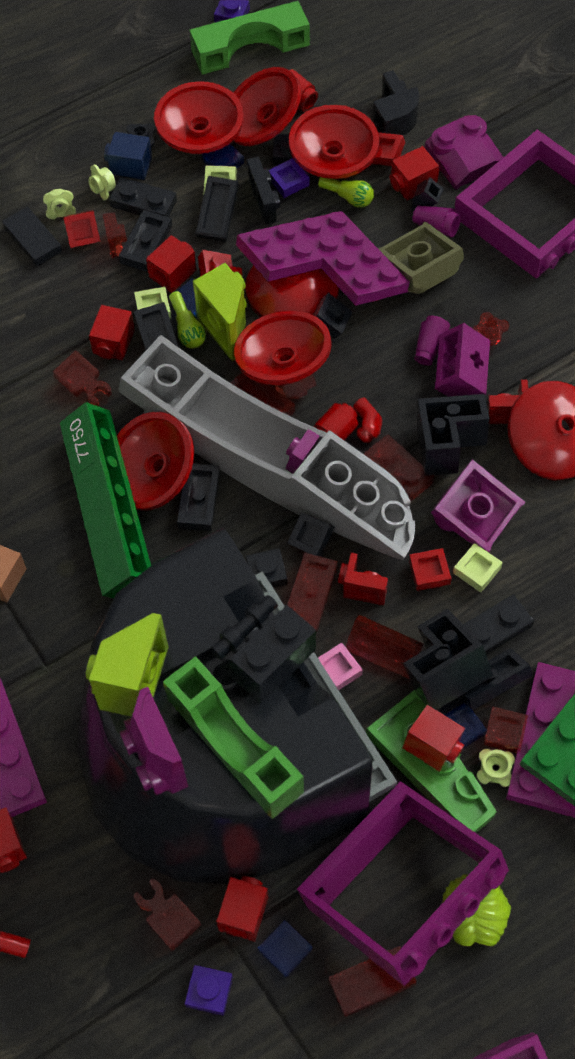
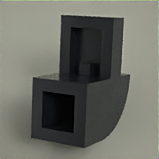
[372,70,419,136]

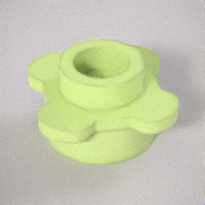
[88,165,116,200]
[43,189,76,220]
[477,749,515,787]

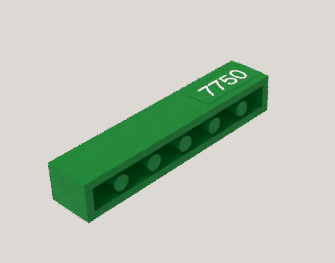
[60,402,151,598]

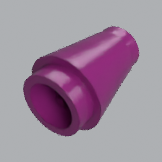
[413,205,461,237]
[414,315,450,366]

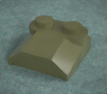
[378,222,464,294]

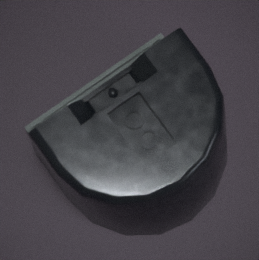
[77,528,397,884]

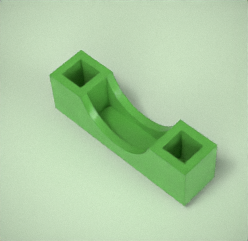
[190,1,310,75]
[163,656,304,819]

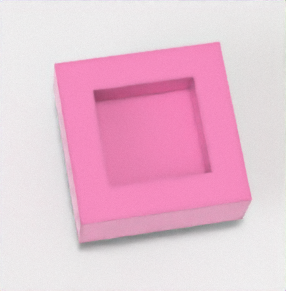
[318,643,363,690]

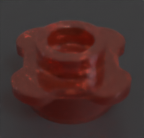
[472,312,509,345]

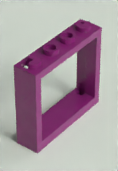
[454,130,575,279]
[297,781,509,986]

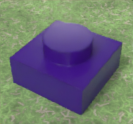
[214,0,250,23]
[269,158,310,198]
[185,965,233,1016]

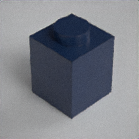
[104,132,152,180]

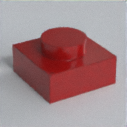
[371,132,405,166]
[63,210,101,248]
[409,548,452,591]

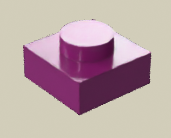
[285,429,320,474]

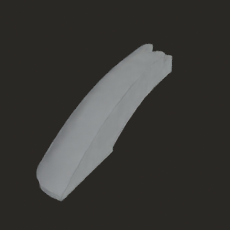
[118,335,415,561]

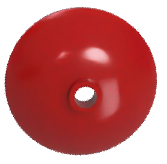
[233,67,301,146]
[154,82,244,154]
[289,105,379,179]
[245,265,339,317]
[234,311,332,385]
[508,381,575,480]
[117,412,194,511]

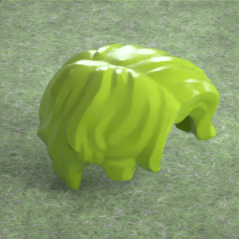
[442,874,511,946]

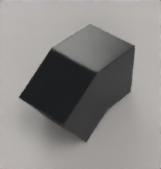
[411,177,444,211]

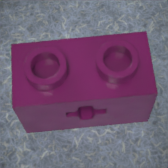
[435,323,490,397]

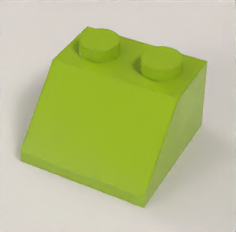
[193,263,247,361]
[86,613,169,717]

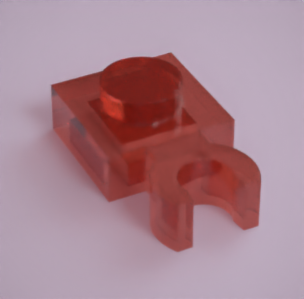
[53,351,112,406]
[134,879,201,951]

